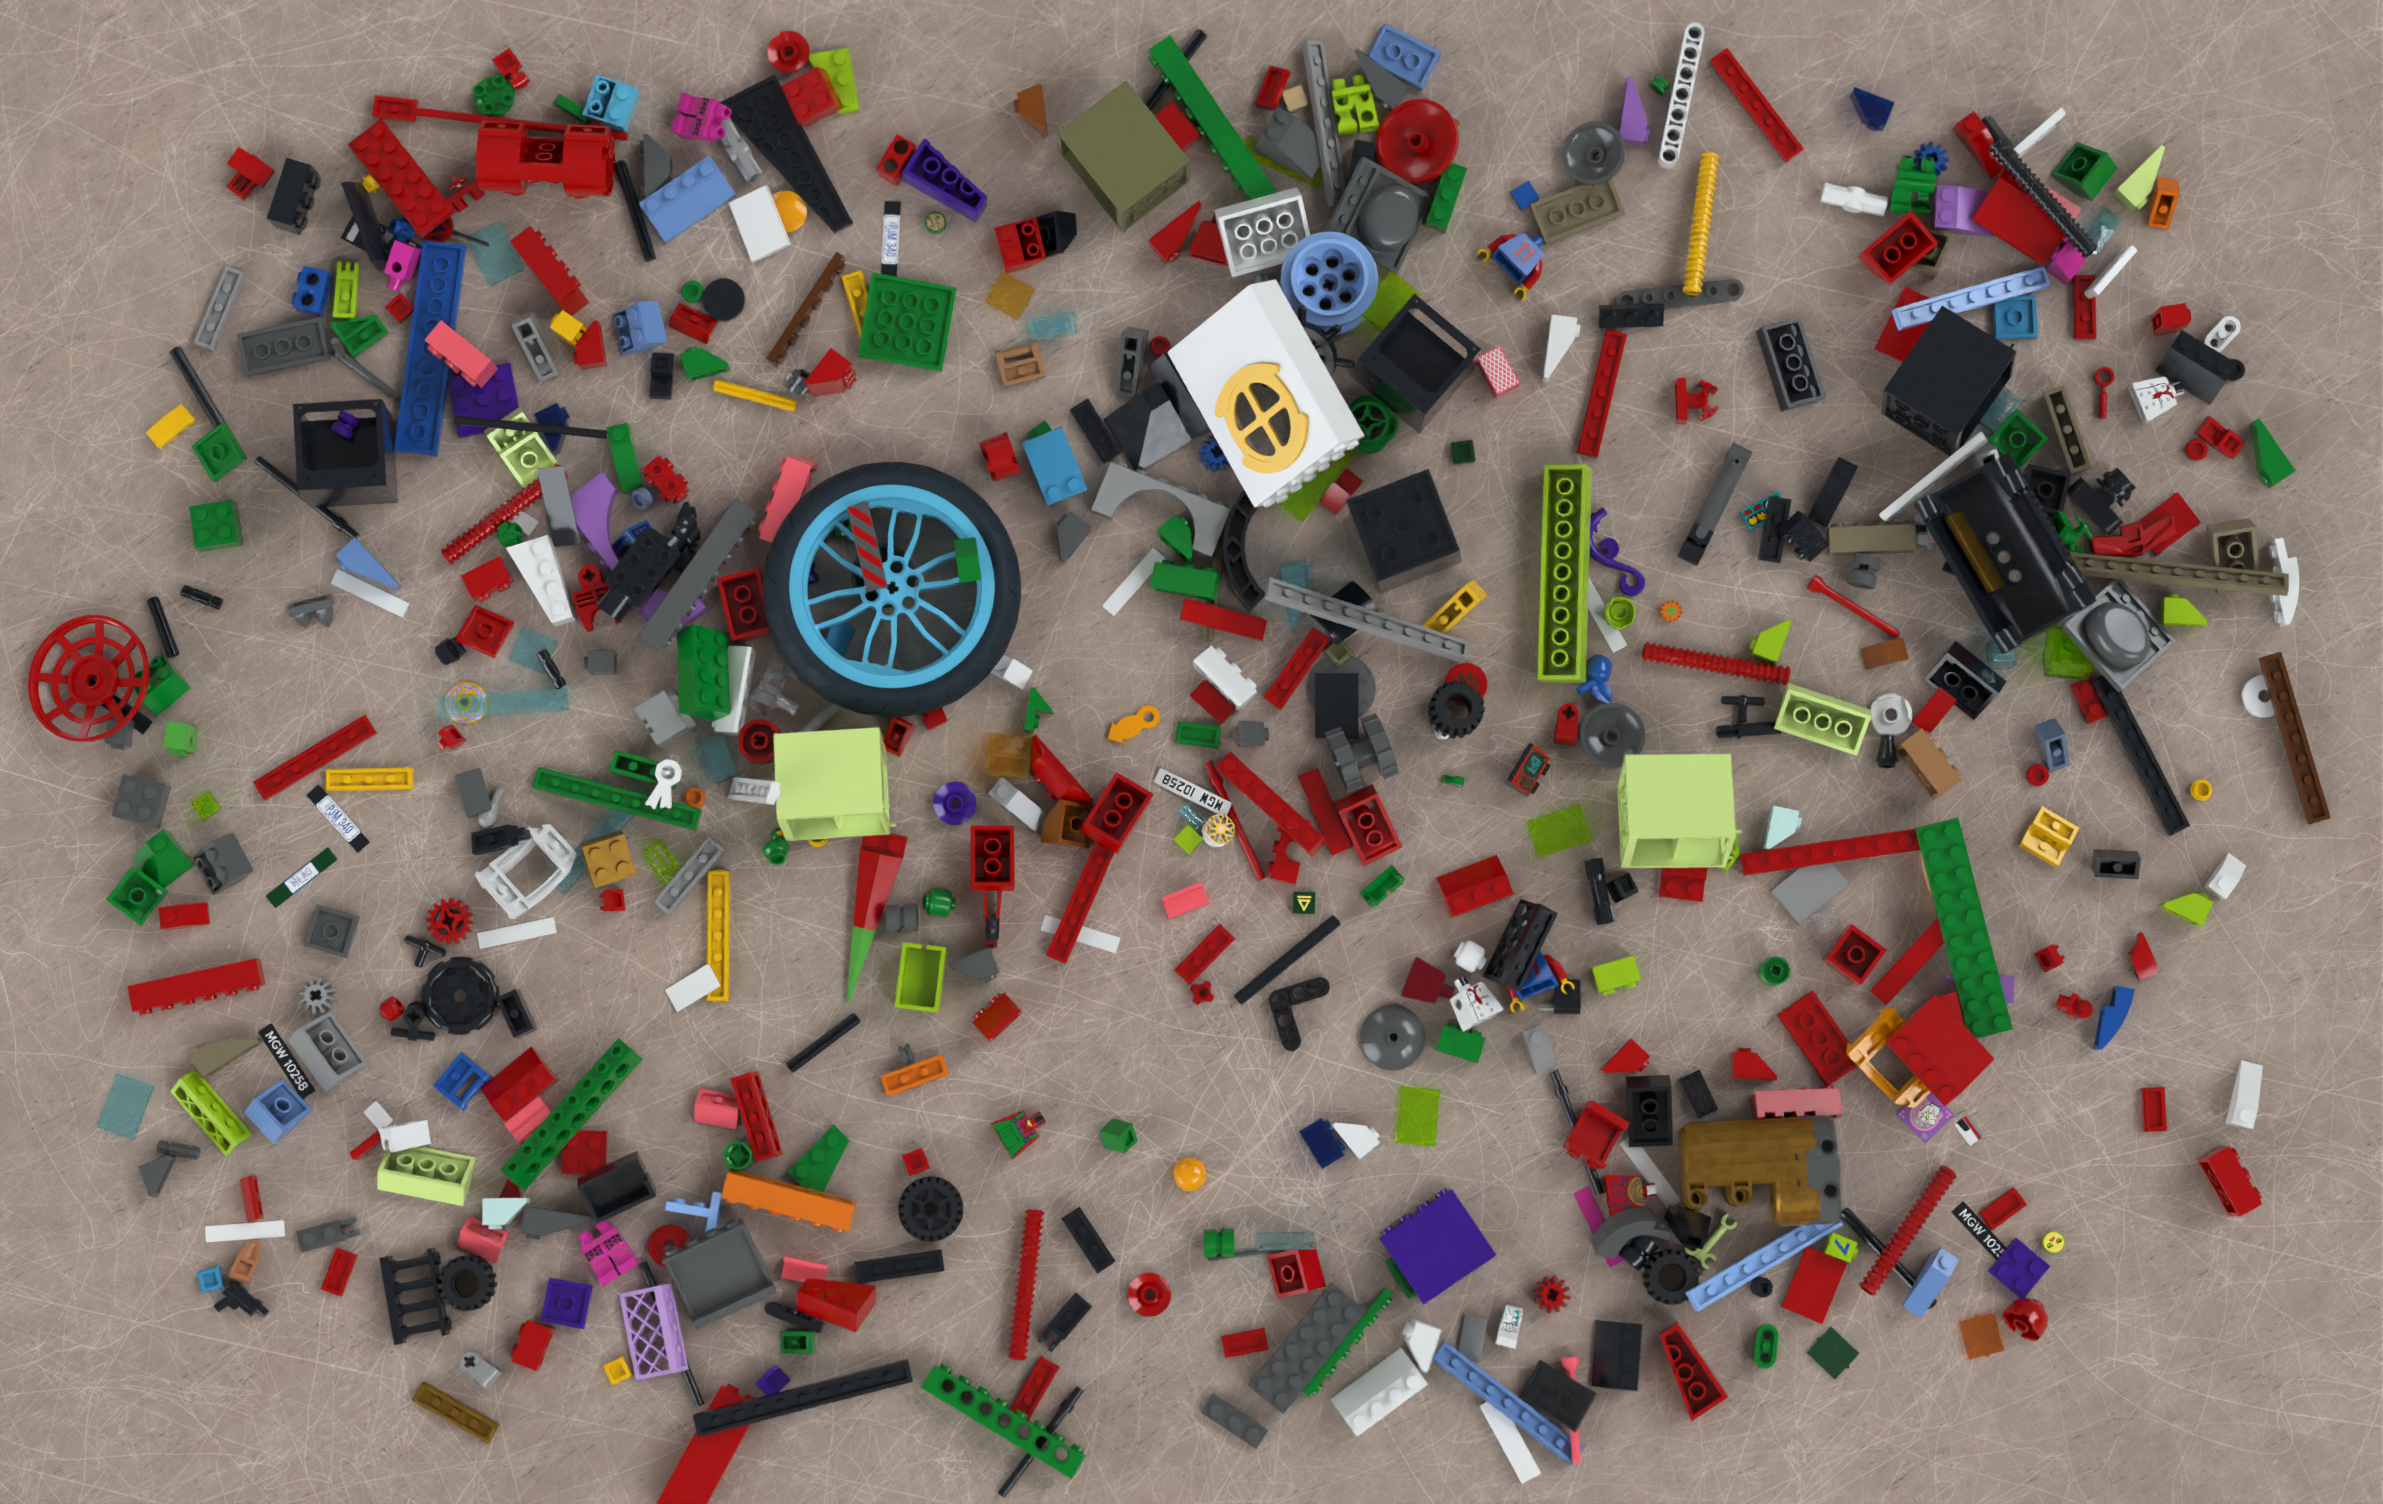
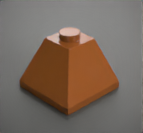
[1014,84,1048,137]
[1041,800,1094,848]

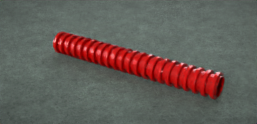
[441,463,568,565]
[1642,642,1791,686]
[1859,1165,1957,1296]
[1007,1209,1044,1360]

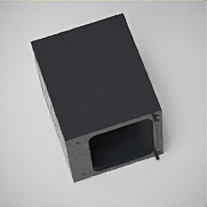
[1354,293,1481,434]
[1881,306,2017,457]
[293,399,398,508]
[1346,469,1462,593]

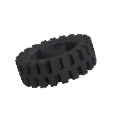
[898,1176,963,1242]

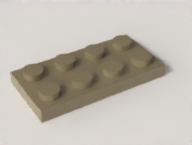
[1530,179,1625,245]

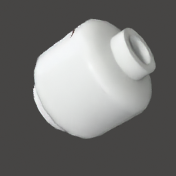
[1453,940,1487,973]

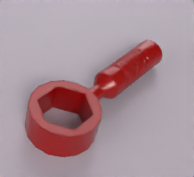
[2093,367,2114,419]

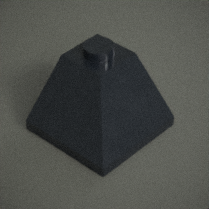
[1036,211,1077,258]

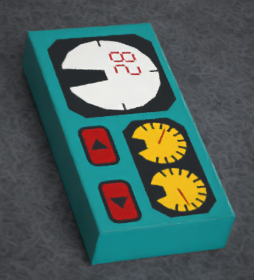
[1740,491,1782,531]

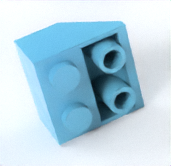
[583,75,640,132]

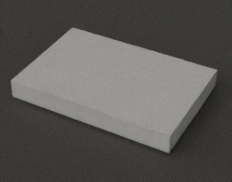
[1770,863,1849,925]

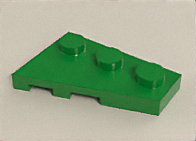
[787,1125,850,1192]

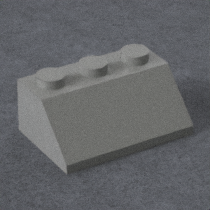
[288,1011,368,1093]

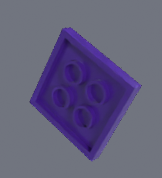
[448,363,519,438]

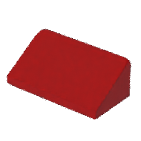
[669,303,718,344]
[240,1176,264,1221]

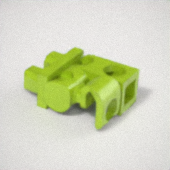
[1331,75,1379,137]

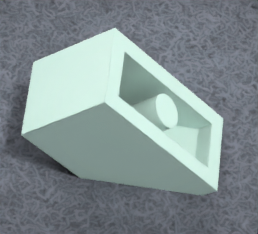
[1763,806,1802,850]
[482,1198,530,1229]

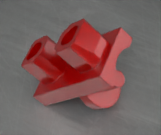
[446,174,485,213]
[2056,993,2093,1020]

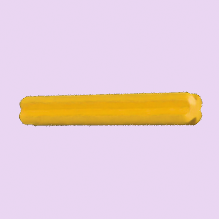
[713,379,797,411]

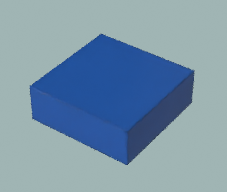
[1510,180,1540,211]

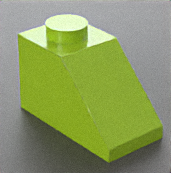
[2159,594,2207,628]
[1749,620,1792,664]
[2159,891,2214,927]

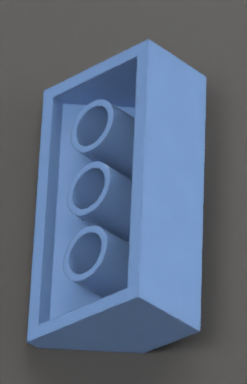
[639,155,736,243]

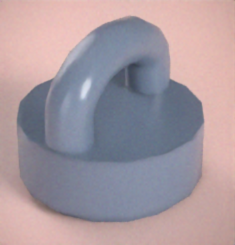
[632,487,655,510]

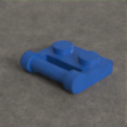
[433,1052,492,1111]

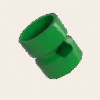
[1758,956,1790,986]
[723,1141,754,1170]
[1203,1228,1235,1258]

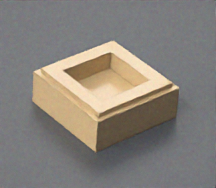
[1282,85,1309,113]

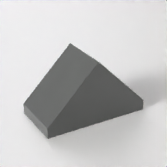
[138,1155,177,1197]

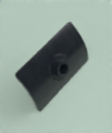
[1310,581,1379,645]

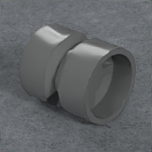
[1847,553,1881,589]
[886,903,918,933]

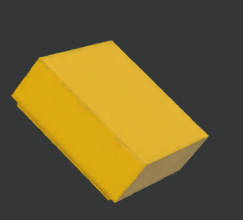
[603,1356,633,1385]

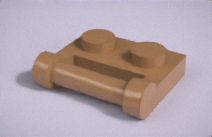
[995,340,1046,388]

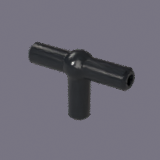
[1721,695,1765,723]
[404,935,447,968]

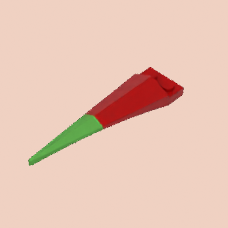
[846,833,908,1003]

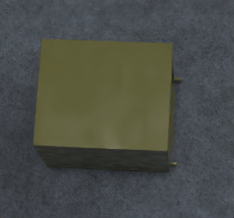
[1058,81,1190,232]

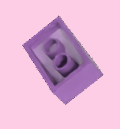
[1931,185,1995,237]

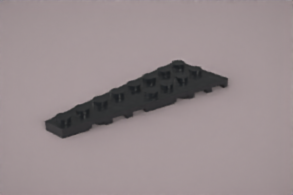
[720,74,853,234]

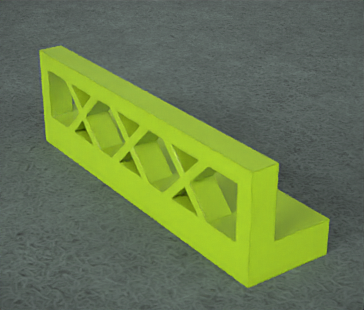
[170,1069,252,1157]

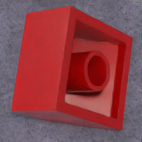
[972,993,1023,1042]
[1267,1244,1326,1298]

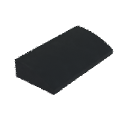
[341,181,390,271]
[1756,317,1826,412]

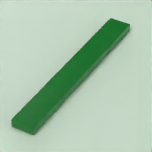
[532,767,702,831]

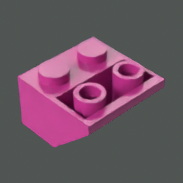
[2045,232,2087,285]

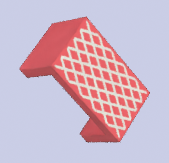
[1477,345,1520,399]

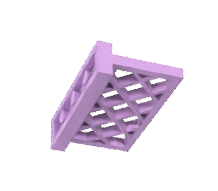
[619,1283,688,1380]

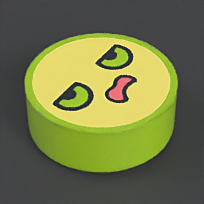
[2041,1231,2065,1253]

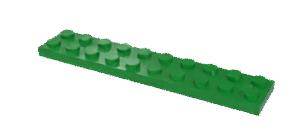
[1915,817,2013,1038]

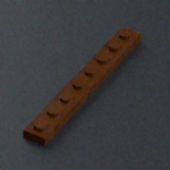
[2258,652,2331,824]

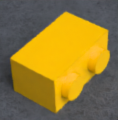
[550,310,587,349]

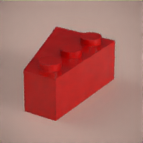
[797,1278,876,1332]

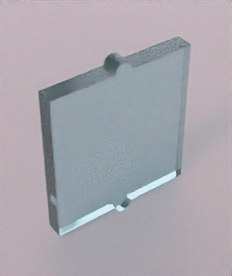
[509,627,558,674]

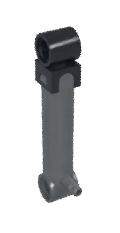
[1677,442,1752,566]

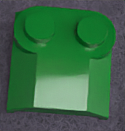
[1987,409,2049,468]
[106,865,169,926]

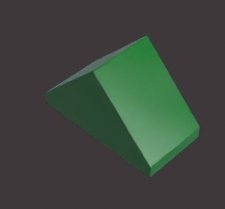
[954,537,981,583]
[781,1330,815,1354]

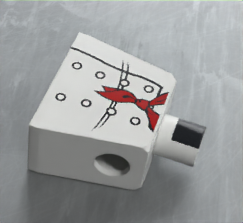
[2127,377,2184,425]
[1450,976,1504,1032]

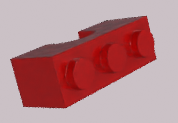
[1267,819,1310,885]

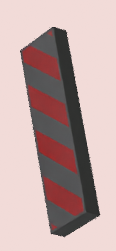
[847,502,888,592]

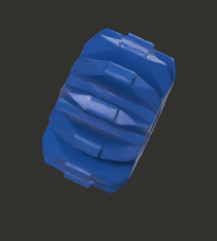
[1913,142,1949,177]
[1199,436,1231,472]

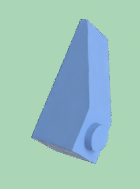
[335,537,401,590]
[1902,1247,1959,1318]

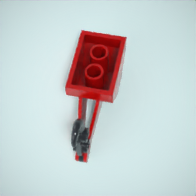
[970,825,1015,948]

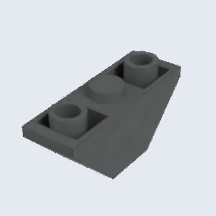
[640,134,673,198]

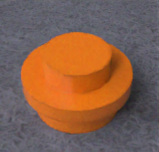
[684,787,706,808]

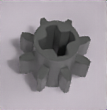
[786,369,810,395]

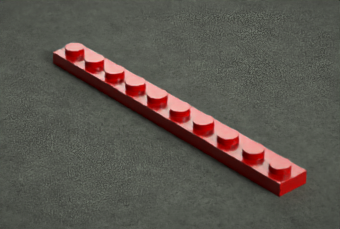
[1740,829,1920,876]

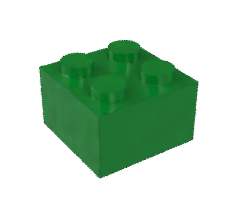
[189,500,244,552]

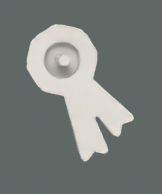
[645,759,682,809]

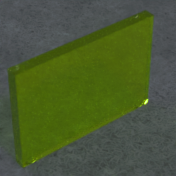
[1362,270,1421,332]
[1527,804,1592,858]
[1396,1086,1441,1146]

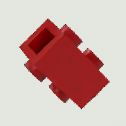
[643,455,689,504]

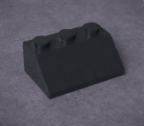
[2155,330,2237,405]
[1923,640,2006,720]
[1591,1320,1642,1391]

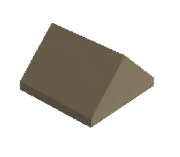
[1909,228,1956,279]

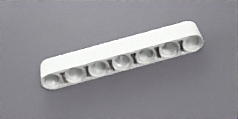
[1658,23,1704,169]

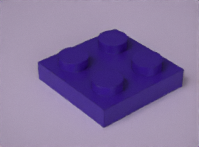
[1987,1238,2050,1298]
[540,1277,593,1329]

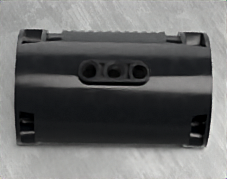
[1914,452,2097,654]

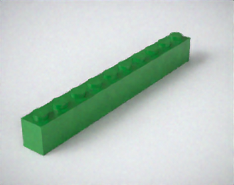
[1148,35,1278,201]

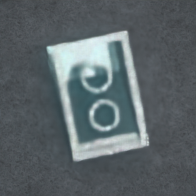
[1279,559,1313,633]

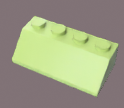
[1774,683,1871,756]
[377,1146,476,1206]

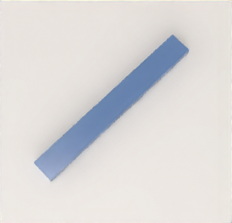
[1432,1341,1584,1465]

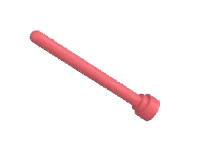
[1561,1357,1581,1464]

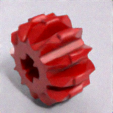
[1533,1276,1571,1313]

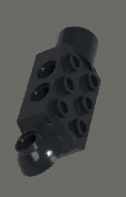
[596,514,701,623]

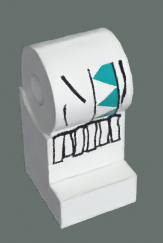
[1495,1304,1523,1349]

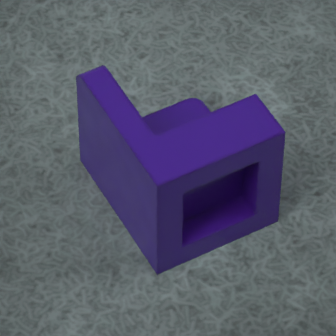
[755,1364,791,1395]

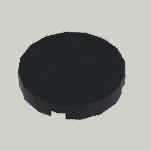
[702,278,745,322]

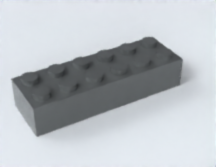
[1249,1282,1366,1414]

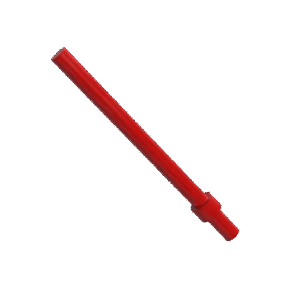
[1204,760,1266,881]

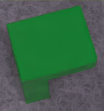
[1100,1119,1138,1153]

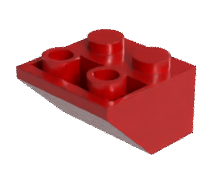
[994,217,1047,274]

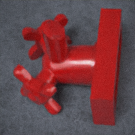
[1674,378,1719,424]

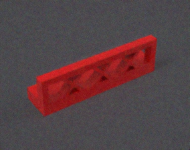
[730,1071,783,1162]

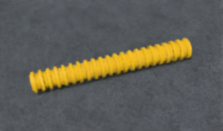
[1682,152,1720,295]

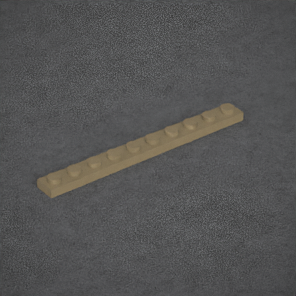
[2070,552,2289,596]

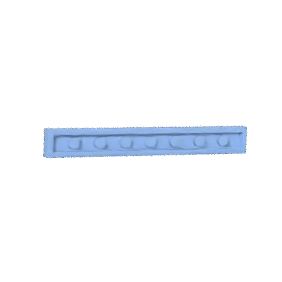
[1892,266,2051,331]
[1685,1221,1843,1312]

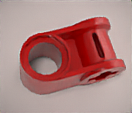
[1554,703,1579,746]

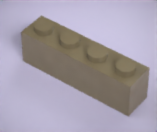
[2043,385,2095,474]
[1826,521,1917,556]

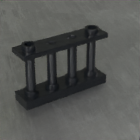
[379,1248,452,1345]

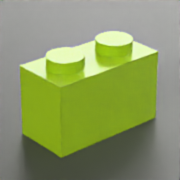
[1590,955,1641,996]

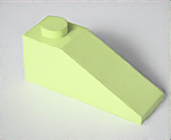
[2113,145,2165,211]

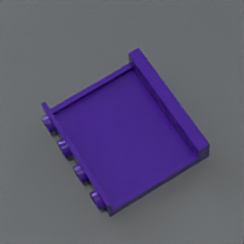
[1379,1188,1496,1304]

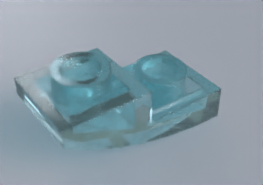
[1028,312,1077,340]

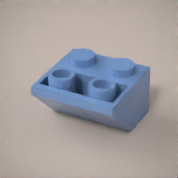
[612,301,667,355]

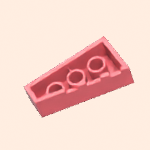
[758,454,819,543]

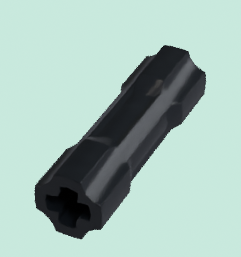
[1584,858,1615,925]

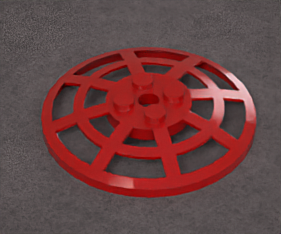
[28,615,150,743]

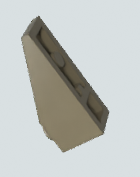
[189,1038,263,1077]

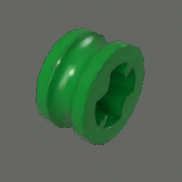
[1649,75,1671,96]

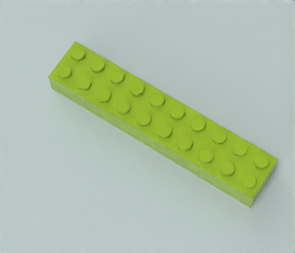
[1537,464,1592,683]

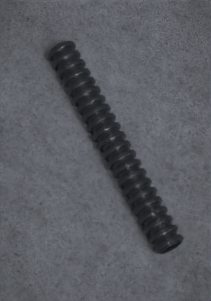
[1989,138,2098,258]

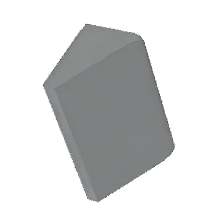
[1458,1314,1487,1362]

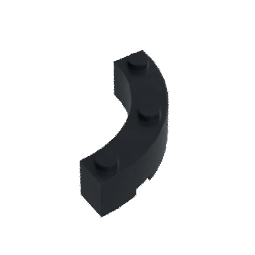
[1222,490,1265,613]

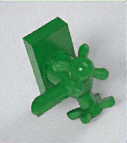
[2051,511,2093,553]

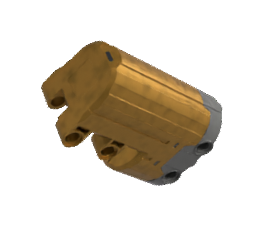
[1678,1115,1841,1227]

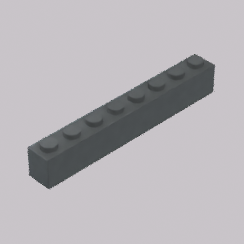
[636,498,757,653]

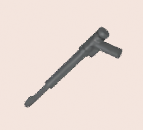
[330,338,401,403]

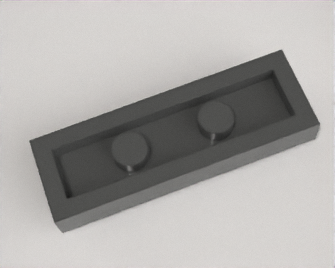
[1201,1394,1268,1449]

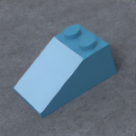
[1022,427,1087,506]

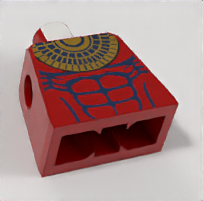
[1603,1175,1656,1217]

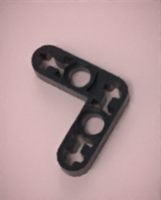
[1269,977,1330,1051]

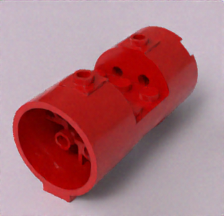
[476,120,615,199]

